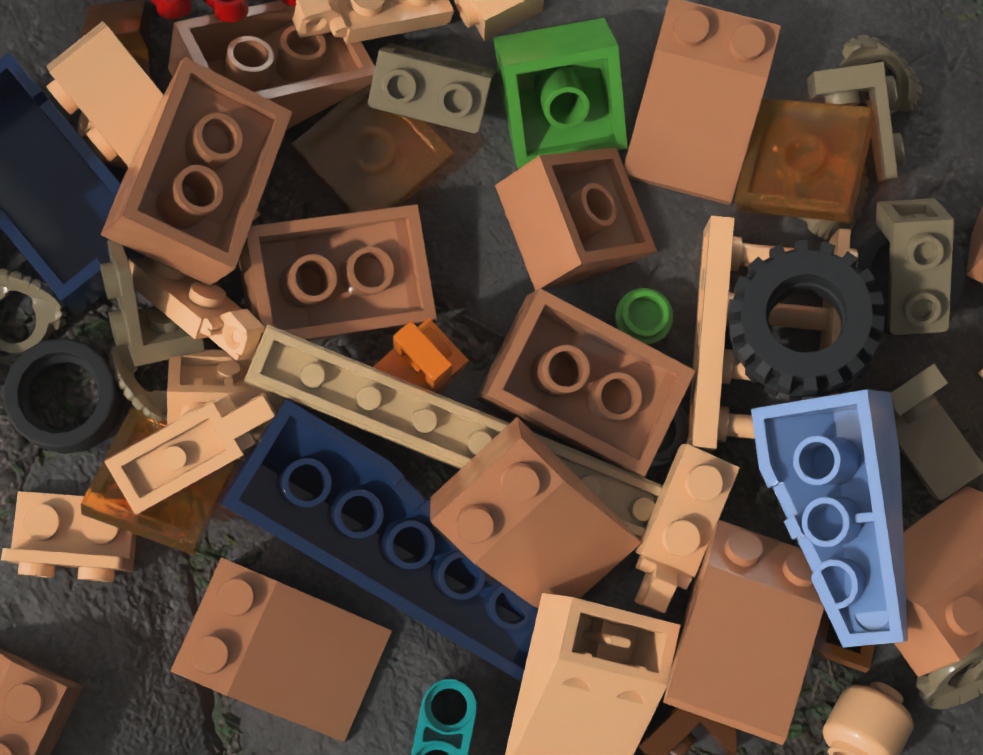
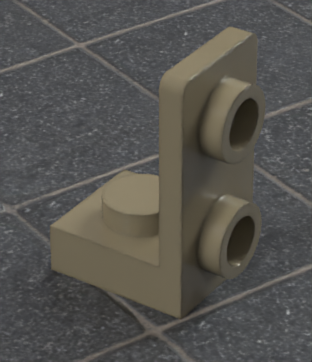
[807,62,905,183]
[876,198,954,335]
[100,240,204,367]
[891,364,983,501]

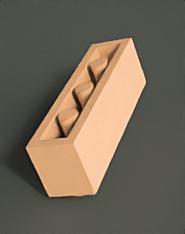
[46,21,260,220]

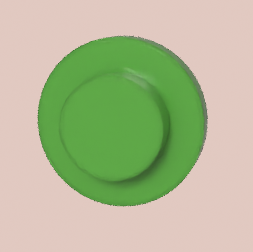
[615,288,673,346]

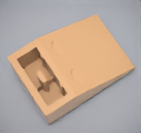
[505,593,681,755]

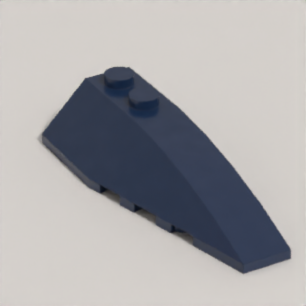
[219,399,538,682]

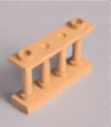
[686,215,858,454]

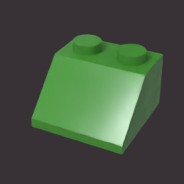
[493,18,628,169]

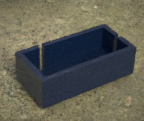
[0,52,147,316]

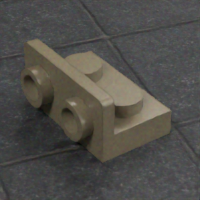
[368,42,498,133]

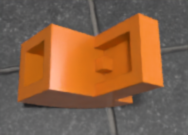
[373,318,469,394]

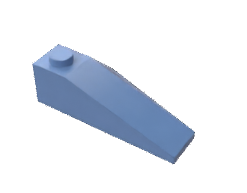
[751,389,908,647]

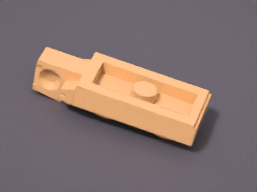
[292,0,454,44]
[128,257,265,361]
[104,392,276,515]
[634,444,740,613]

